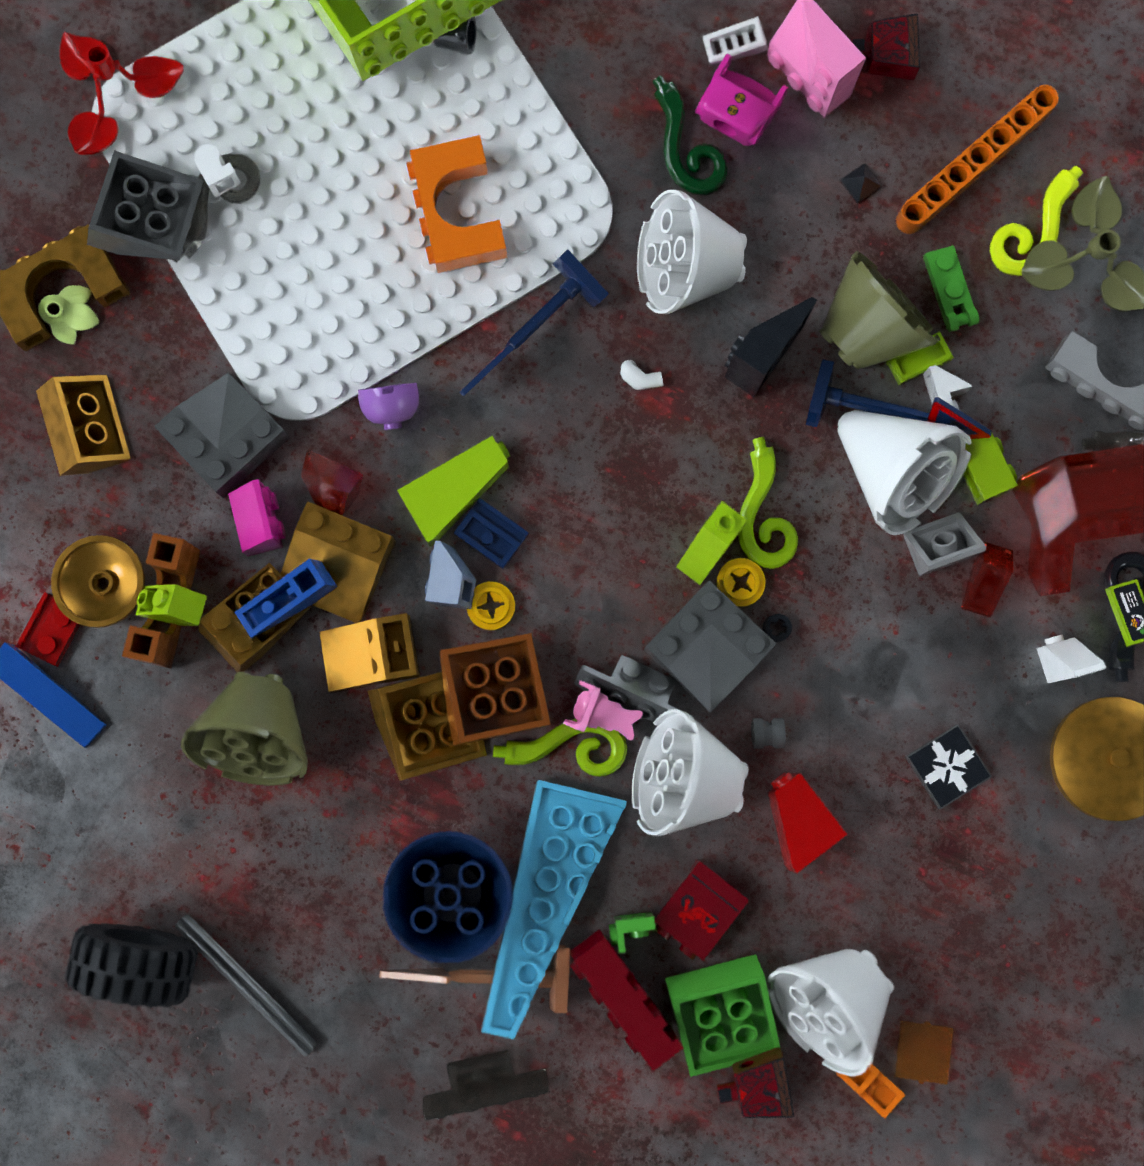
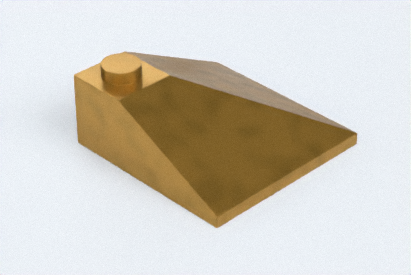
[368,672,487,780]

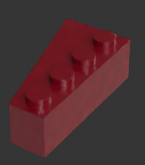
[569,929,684,1071]

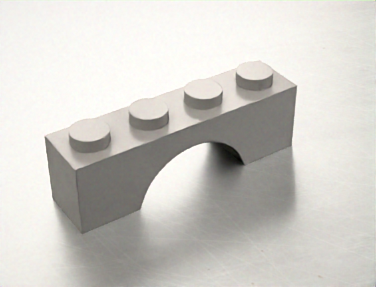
[1045,331,1144,431]

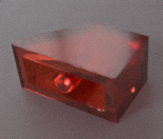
[301,450,363,516]
[961,541,1013,618]

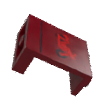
[654,860,750,961]

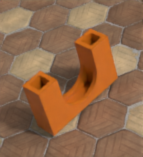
[406,135,507,273]

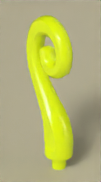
[990,166,1083,276]

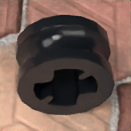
[762,614,792,642]

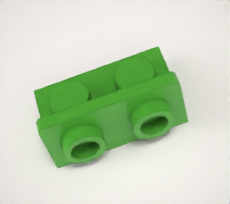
[609,912,656,953]

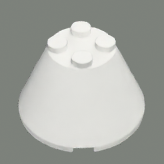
[637,190,747,314]
[632,709,748,836]
[767,949,894,1076]

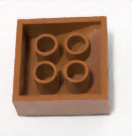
[440,633,551,746]

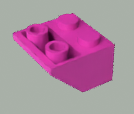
[228,479,286,557]

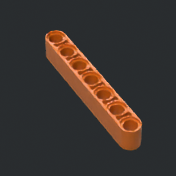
[896,85,1059,234]

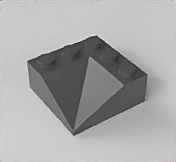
[154,372,290,498]
[644,580,777,713]

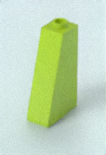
[397,436,510,547]
[676,501,748,585]

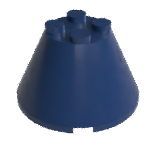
[383,831,513,963]

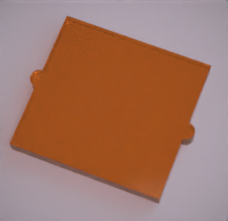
[895,1020,953,1084]

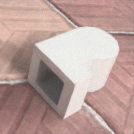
[194,144,241,198]

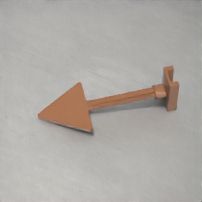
[379,945,570,1013]

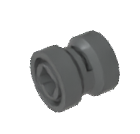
[751,718,786,749]

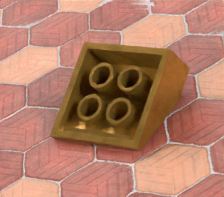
[281,501,396,623]

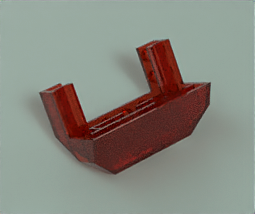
[1012,444,1144,596]

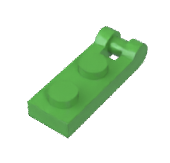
[923,245,979,332]

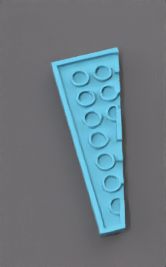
[481,780,627,1039]

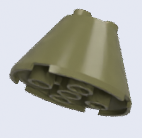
[819,251,940,370]
[181,672,308,785]

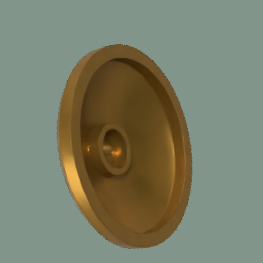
[51,535,145,628]

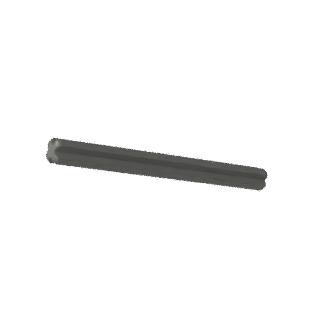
[175,915,317,1056]

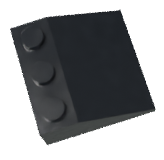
[724,297,817,397]

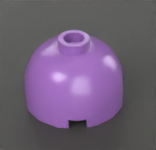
[358,383,419,430]

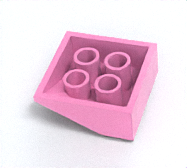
[767,0,866,118]

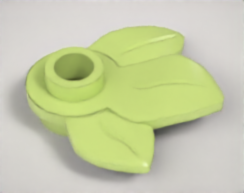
[38,285,99,345]

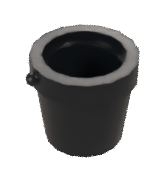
[433,16,477,55]

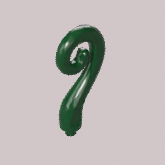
[652,75,728,195]

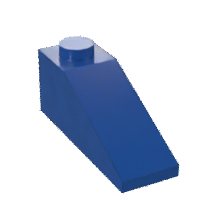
[235,559,338,638]

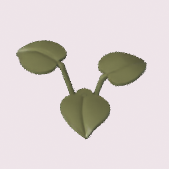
[1021,176,1144,311]

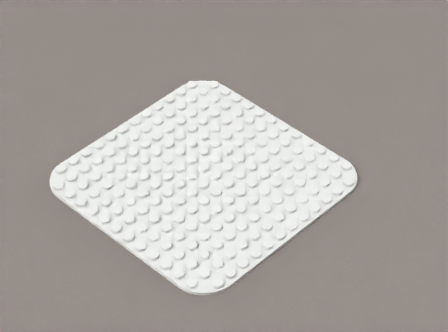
[92,0,612,421]

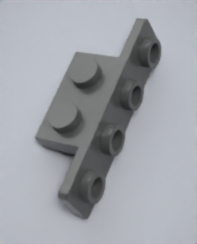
[574,655,694,722]

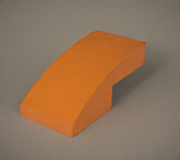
[836,1063,905,1119]

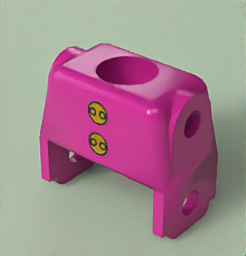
[695,54,788,146]

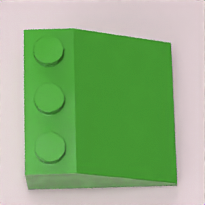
[665,954,781,1077]

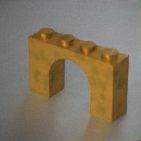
[0,224,130,352]

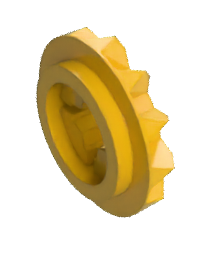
[717,558,766,607]
[467,581,515,630]

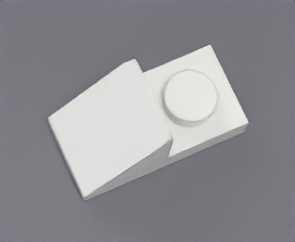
[923,365,972,410]

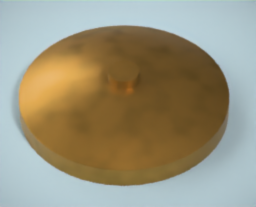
[1050,697,1144,821]

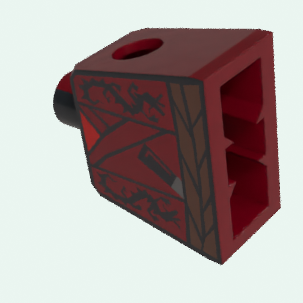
[851,14,920,80]
[716,1047,795,1118]

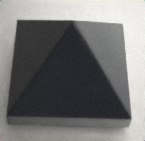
[840,163,882,204]

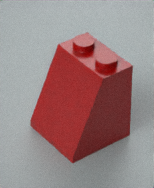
[767,772,847,874]

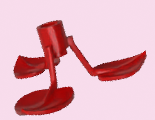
[59,32,184,155]

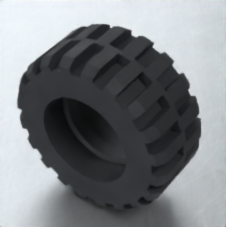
[65,923,198,1008]

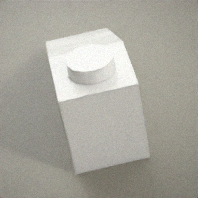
[1036,634,1106,683]

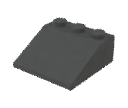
[87,150,204,260]

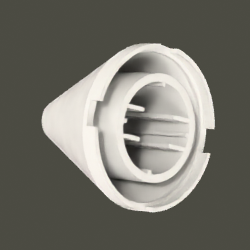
[838,410,972,535]

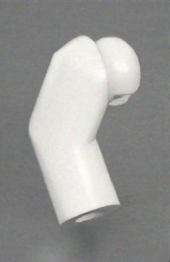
[620,360,663,390]

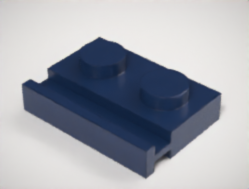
[454,498,529,569]

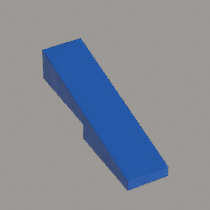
[0,642,107,748]

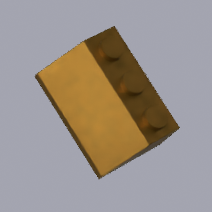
[36,375,131,476]

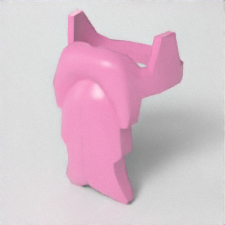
[563,681,643,740]

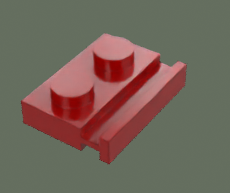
[16,592,81,667]

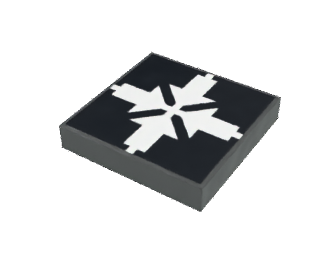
[905,724,992,810]

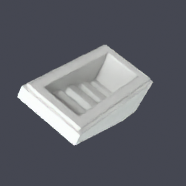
[702,17,768,65]

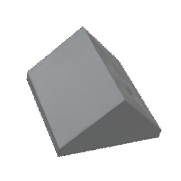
[903,512,986,576]

